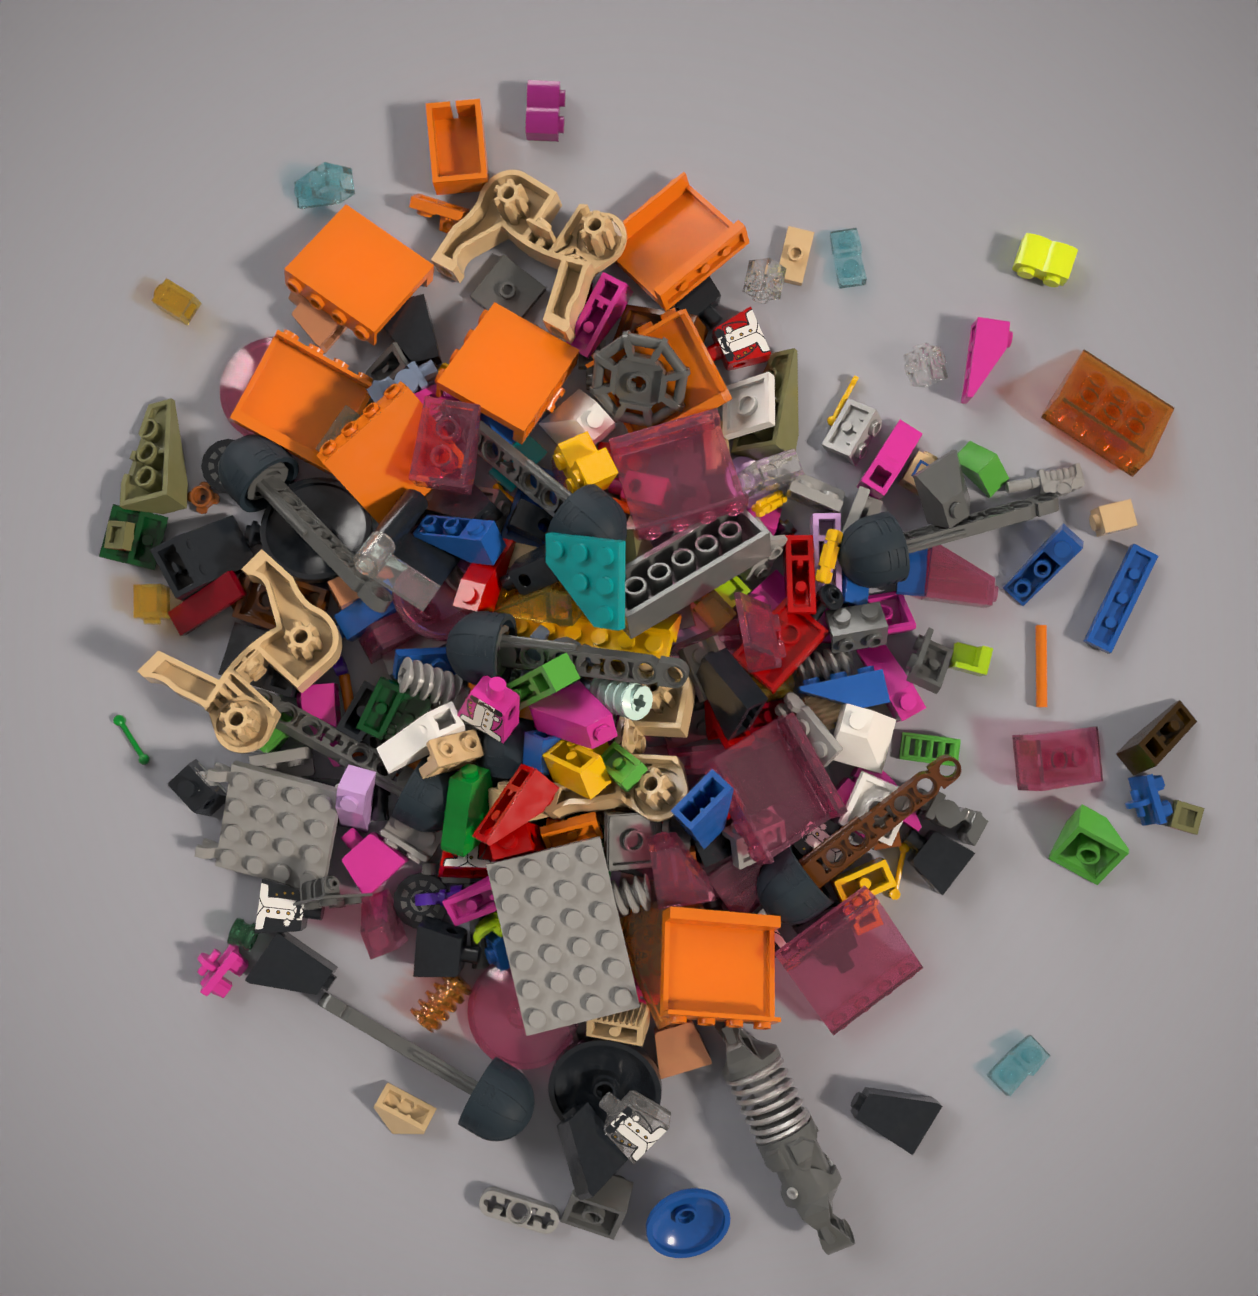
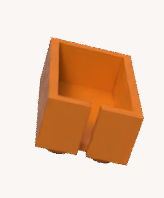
[425,98,489,195]

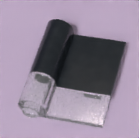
[353,489,461,611]

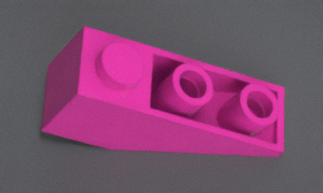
[856,419,923,500]

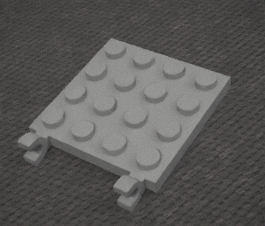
[194,761,338,888]

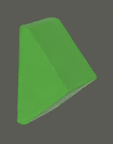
[957,441,1009,498]

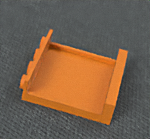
[615,172,750,311]
[284,204,434,346]
[434,302,580,445]
[585,307,733,453]
[229,329,373,474]
[316,381,469,524]
[660,906,781,1030]

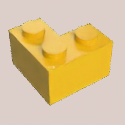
[553,431,619,494]
[542,739,611,800]
[830,857,897,934]

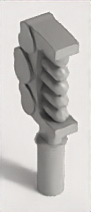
[1005,463,1085,497]

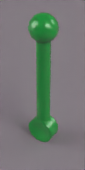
[113,715,150,765]

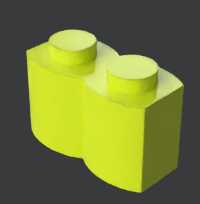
[1012,233,1078,287]

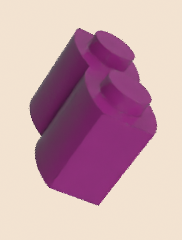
[525,80,566,142]

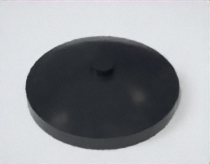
[260,477,373,583]
[548,1036,662,1141]

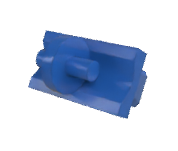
[1125,774,1173,826]

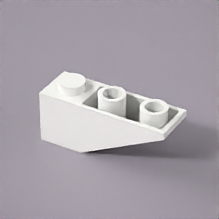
[376,701,465,774]

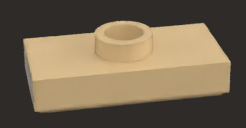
[775,226,814,286]

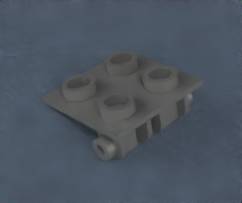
[293,875,373,910]

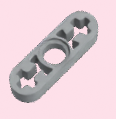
[479,1187,559,1234]

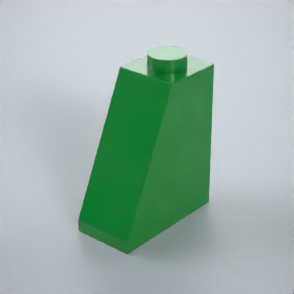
[441,764,493,857]

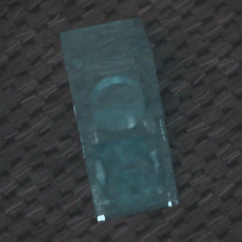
[294,162,355,209]

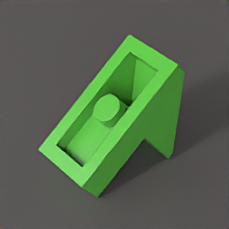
[601,741,648,792]

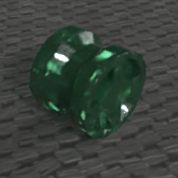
[227,917,258,951]

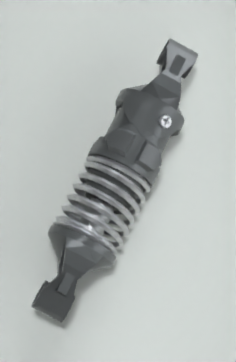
[714,1021,855,1255]

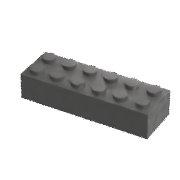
[622,500,772,639]

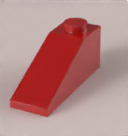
[783,535,816,614]
[452,538,516,615]
[472,763,559,846]

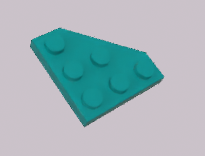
[545,532,626,631]

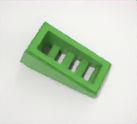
[899,732,961,767]

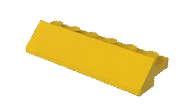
[509,595,682,665]

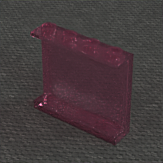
[609,408,749,540]
[702,712,848,865]
[775,885,923,1036]

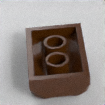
[231,573,330,630]

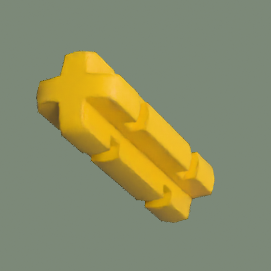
[751,490,787,517]
[815,529,843,584]

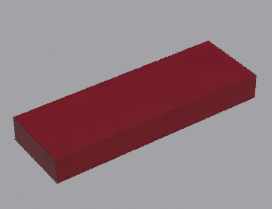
[167,570,247,636]

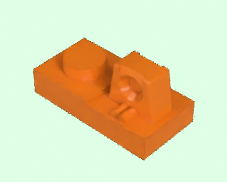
[409,193,469,233]
[540,811,603,849]

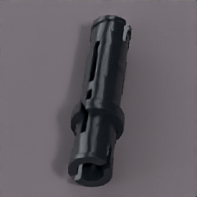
[370,737,391,821]

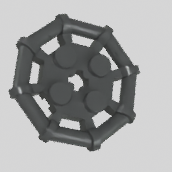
[589,330,691,430]

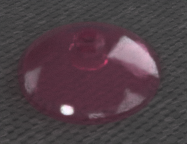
[392,569,466,641]

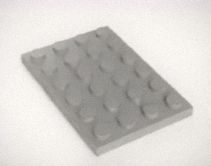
[486,836,640,1036]

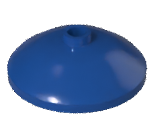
[646,1188,731,1258]

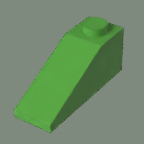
[506,652,580,710]

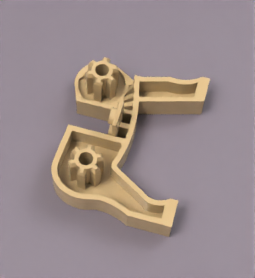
[431,170,627,343]
[137,549,342,753]
[544,660,695,822]

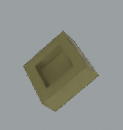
[104,520,135,551]
[1167,800,1205,835]

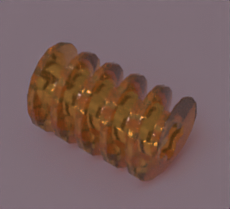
[410,975,472,1033]

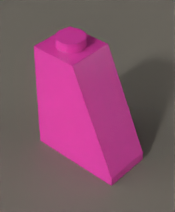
[529,681,618,749]

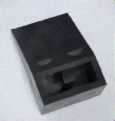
[150,515,254,601]
[218,622,299,698]

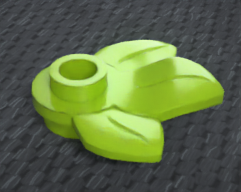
[473,911,503,944]

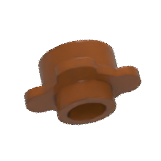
[187,481,220,514]

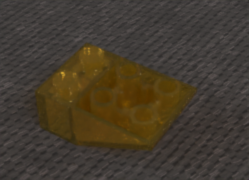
[494,581,583,627]

